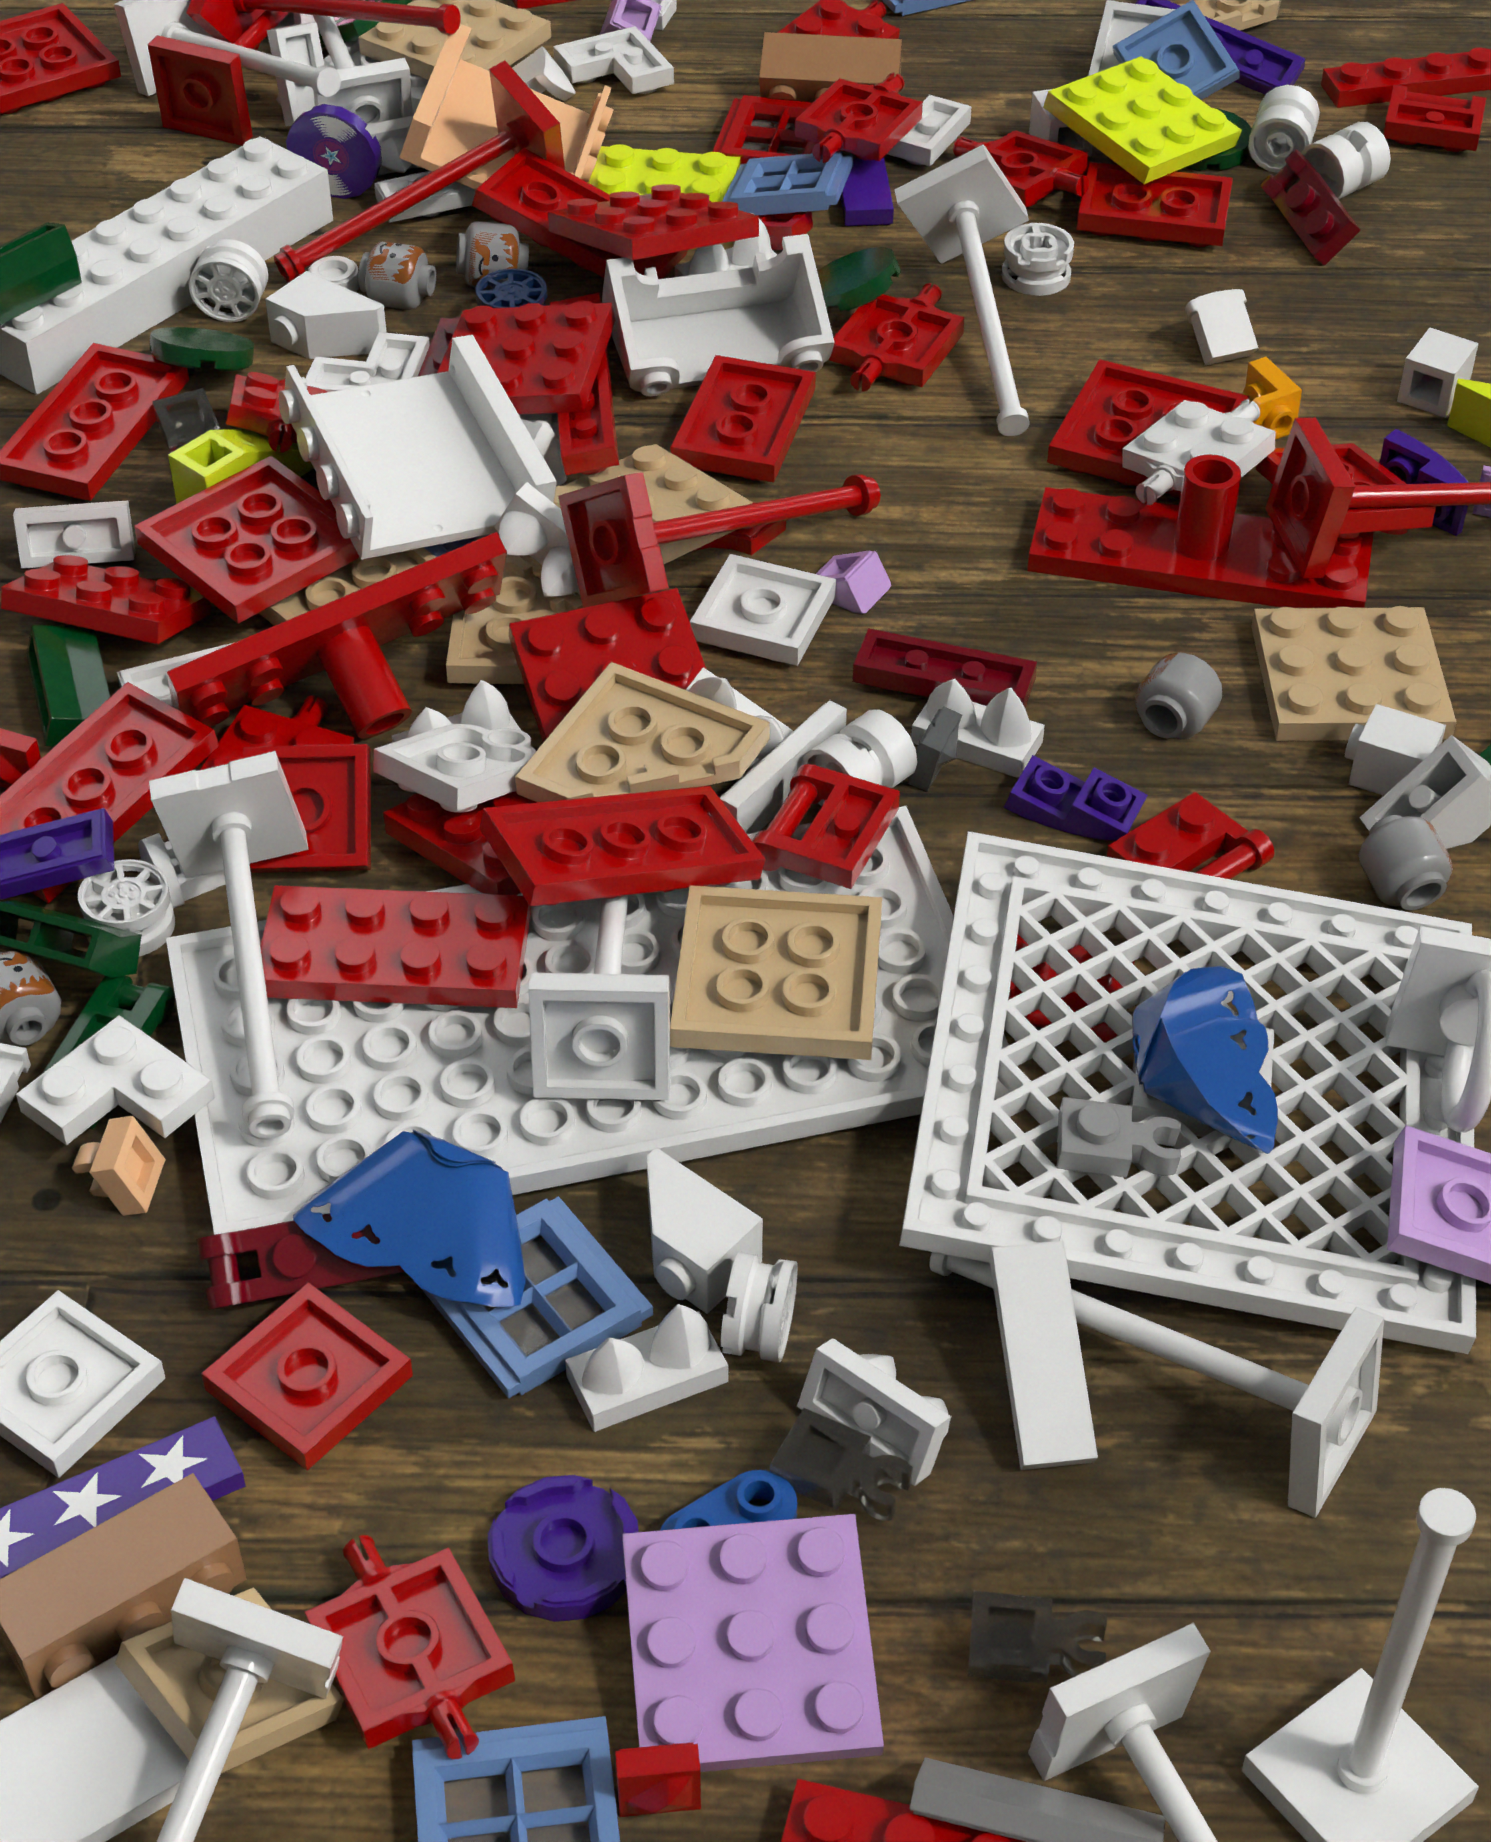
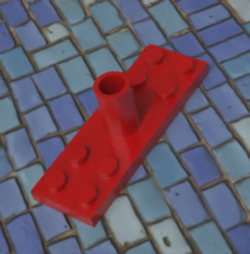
[1027,454,1374,608]
[167,532,507,739]

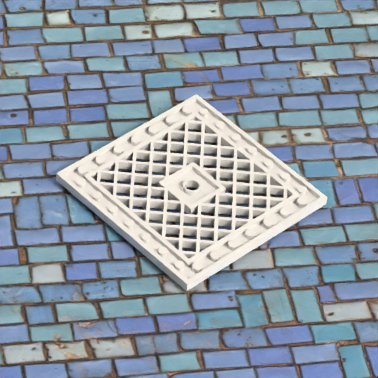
[899,831,1476,1354]

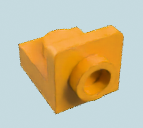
[1243,357,1302,440]

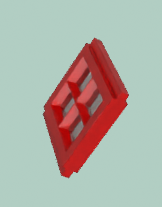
[712,95,815,165]

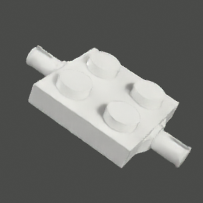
[1123,399,1276,505]

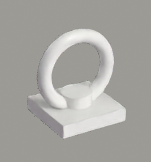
[1385,926,1491,1133]

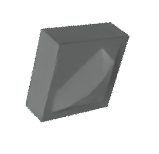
[907,706,962,792]

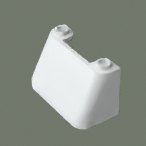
[602,234,834,396]

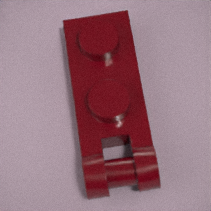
[1260,149,1361,266]
[196,1214,405,1310]

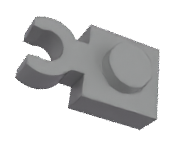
[1057,1097,1181,1178]

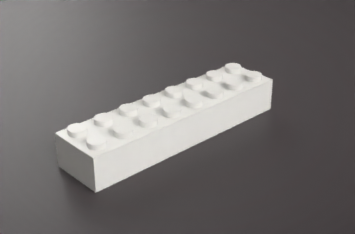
[0,136,333,395]

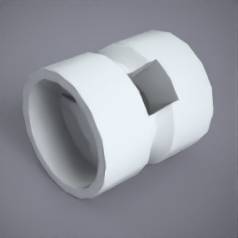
[1248,85,1320,173]
[1300,122,1391,199]
[802,709,917,806]

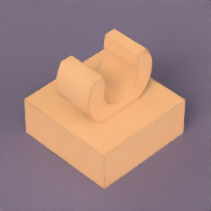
[72,1116,165,1216]

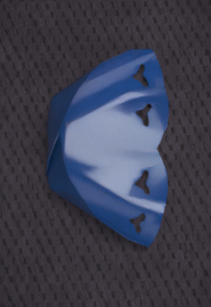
[1132,966,1278,1154]
[293,1130,525,1307]

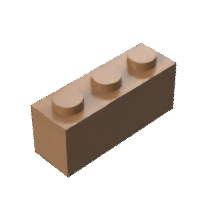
[759,32,902,103]
[0,1473,247,1700]

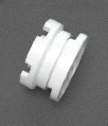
[1002,223,1074,296]
[189,239,268,322]
[78,859,175,956]
[721,1252,798,1363]

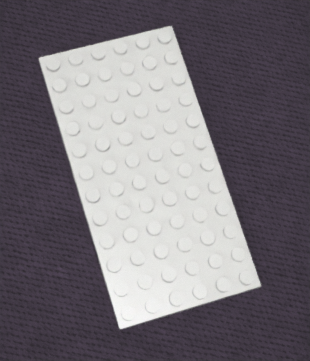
[166,806,1018,1235]

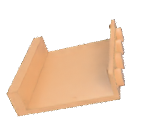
[399,24,614,190]

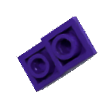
[1379,429,1469,536]
[1004,755,1148,841]

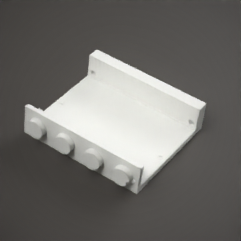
[278,335,557,560]

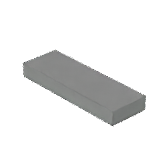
[910,1758,1166,1842]

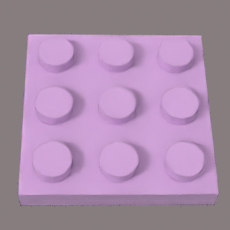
[623,1514,884,1772]

